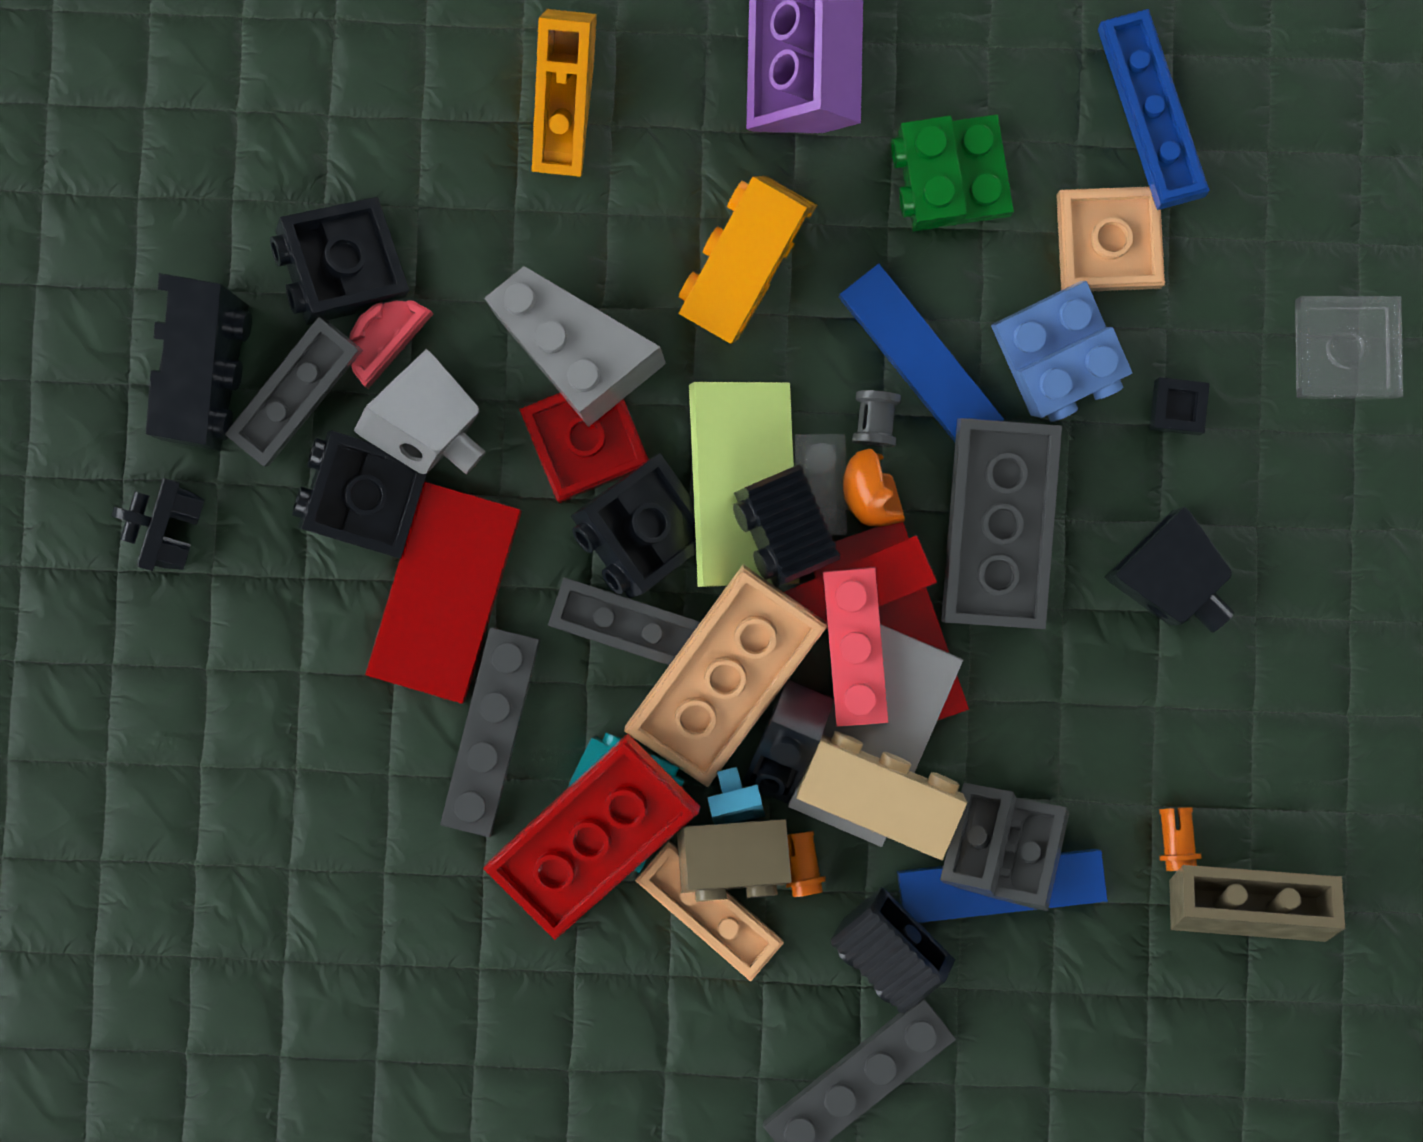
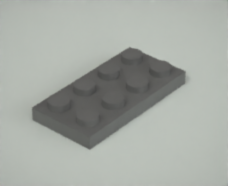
[941,418,1062,629]

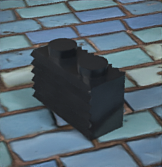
[733,464,840,587]
[831,887,955,1014]

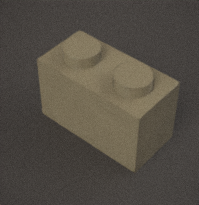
[677,820,792,902]

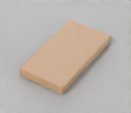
[624,565,828,787]

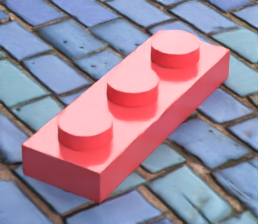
[823,567,888,727]

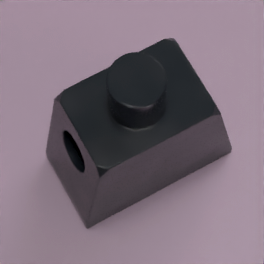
[1105,507,1235,633]

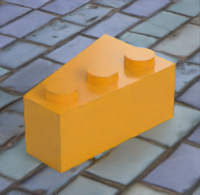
[678,176,817,344]

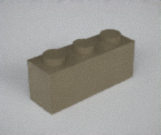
[1169,865,1345,942]

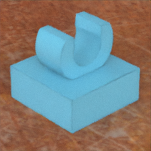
[707,767,765,825]

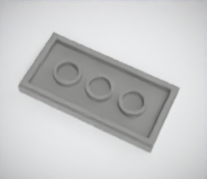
[788,624,963,847]

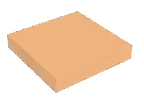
[1057,187,1165,291]

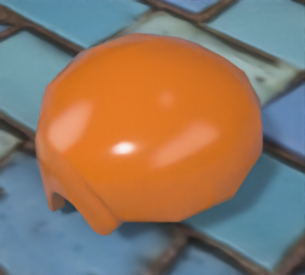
[843,449,905,526]

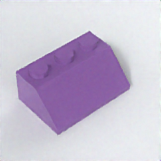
[746,0,863,133]

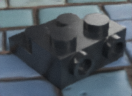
[270,197,409,325]
[292,430,427,559]
[571,453,696,598]

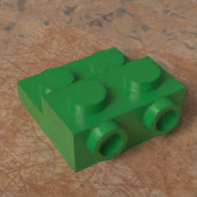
[891,114,1014,231]

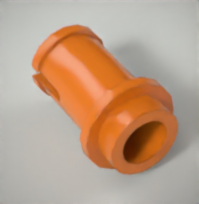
[1159,807,1202,871]
[786,831,826,897]

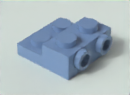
[991,281,1133,422]

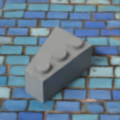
[484,266,666,427]

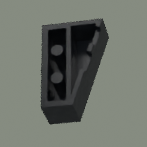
[145,273,252,451]

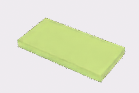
[689,382,799,587]

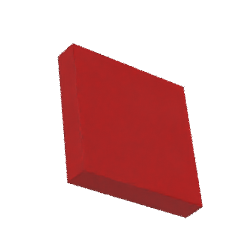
[519,393,649,503]

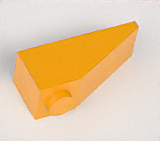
[532,9,597,177]

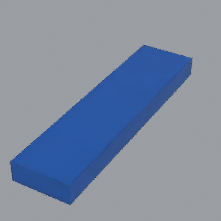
[1098,9,1210,210]
[838,263,1004,443]
[897,849,1108,923]

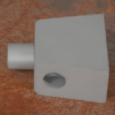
[354,349,486,475]

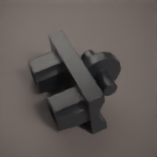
[111,478,205,571]

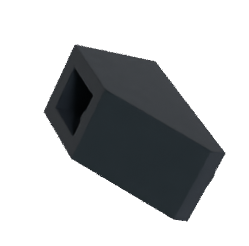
[742,680,834,804]

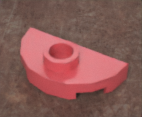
[349,300,433,389]

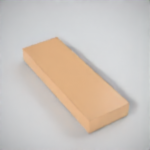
[635,841,784,982]

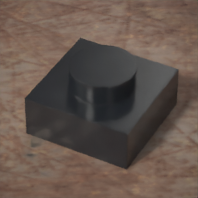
[1149,377,1210,435]

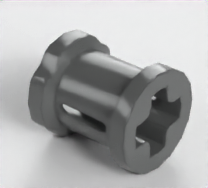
[852,390,901,447]

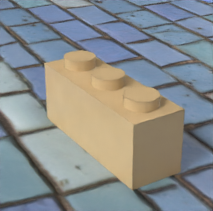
[796,731,967,860]

